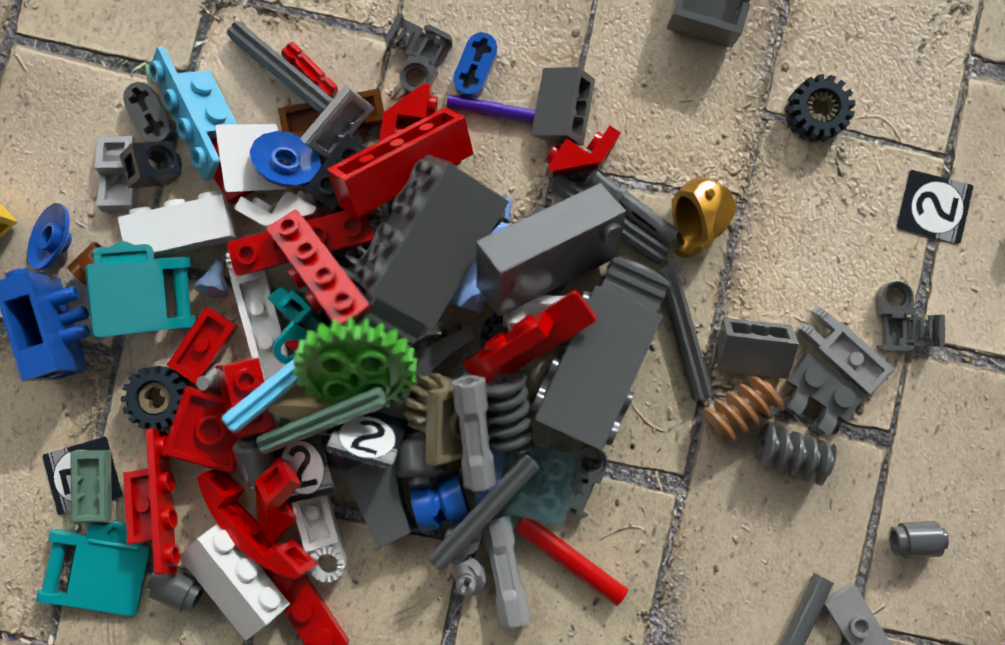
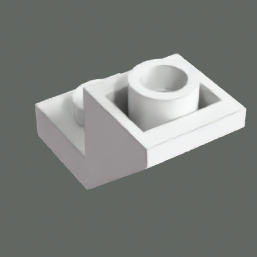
[234,190,322,228]

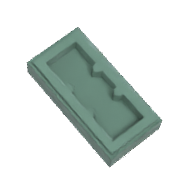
[70,450,112,523]

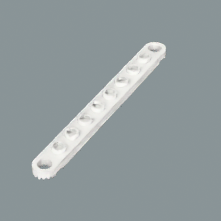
[226,250,347,583]

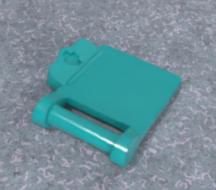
[85,241,196,337]
[35,520,151,616]

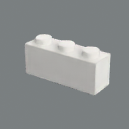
[118,191,240,259]
[180,524,290,641]

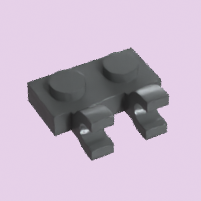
[783,353,866,436]

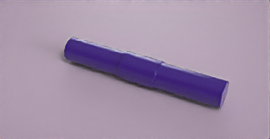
[447,94,536,124]

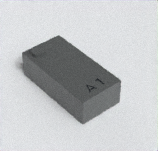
[476,183,626,317]

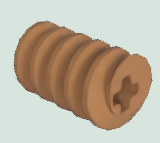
[702,376,785,447]

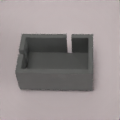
[666,0,750,48]

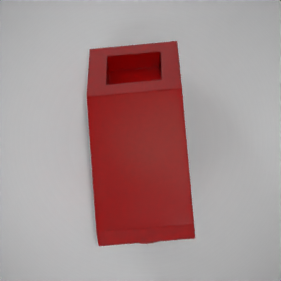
[379,83,438,141]
[544,125,621,178]
[255,456,301,543]

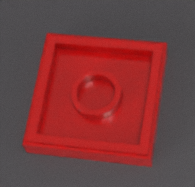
[161,385,239,474]

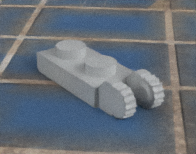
[796,306,894,395]

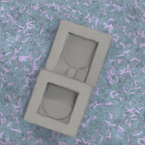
[94,136,138,212]

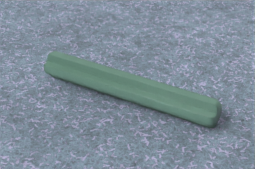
[256,387,387,454]

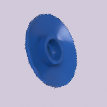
[249,131,321,188]
[27,203,72,270]

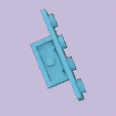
[149,47,237,180]

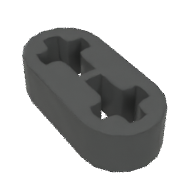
[123,82,175,142]

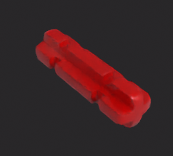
[281,42,338,98]

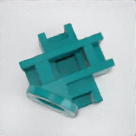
[267,286,329,364]

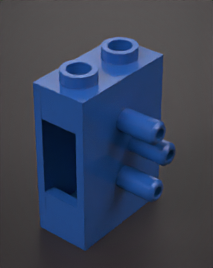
[0,268,90,381]

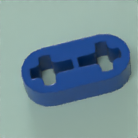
[453,32,497,98]

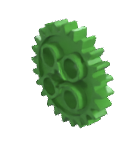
[293,318,417,412]

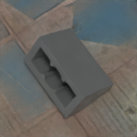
[531,67,595,146]
[717,317,799,379]

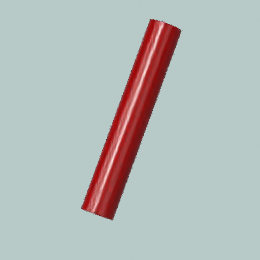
[513,513,628,606]

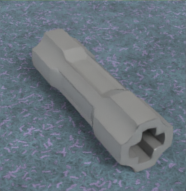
[452,375,496,491]
[482,514,531,628]

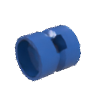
[410,474,470,534]

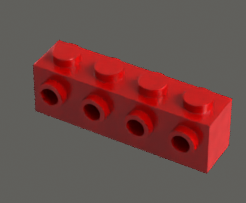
[327,108,474,218]

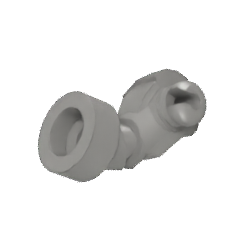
[444,522,486,596]

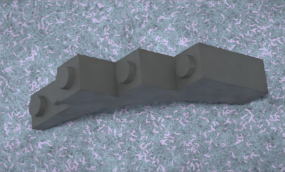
[341,323,476,548]

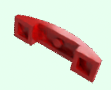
[197,469,318,579]

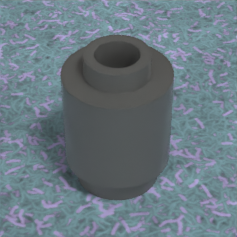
[232,433,274,488]
[889,521,949,559]
[146,569,204,612]

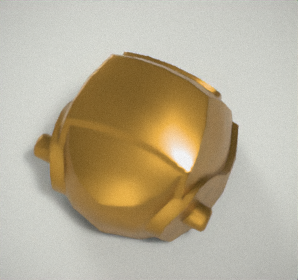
[672,178,737,258]

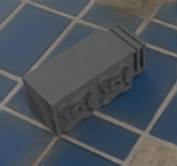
[353,155,510,348]
[530,257,671,451]

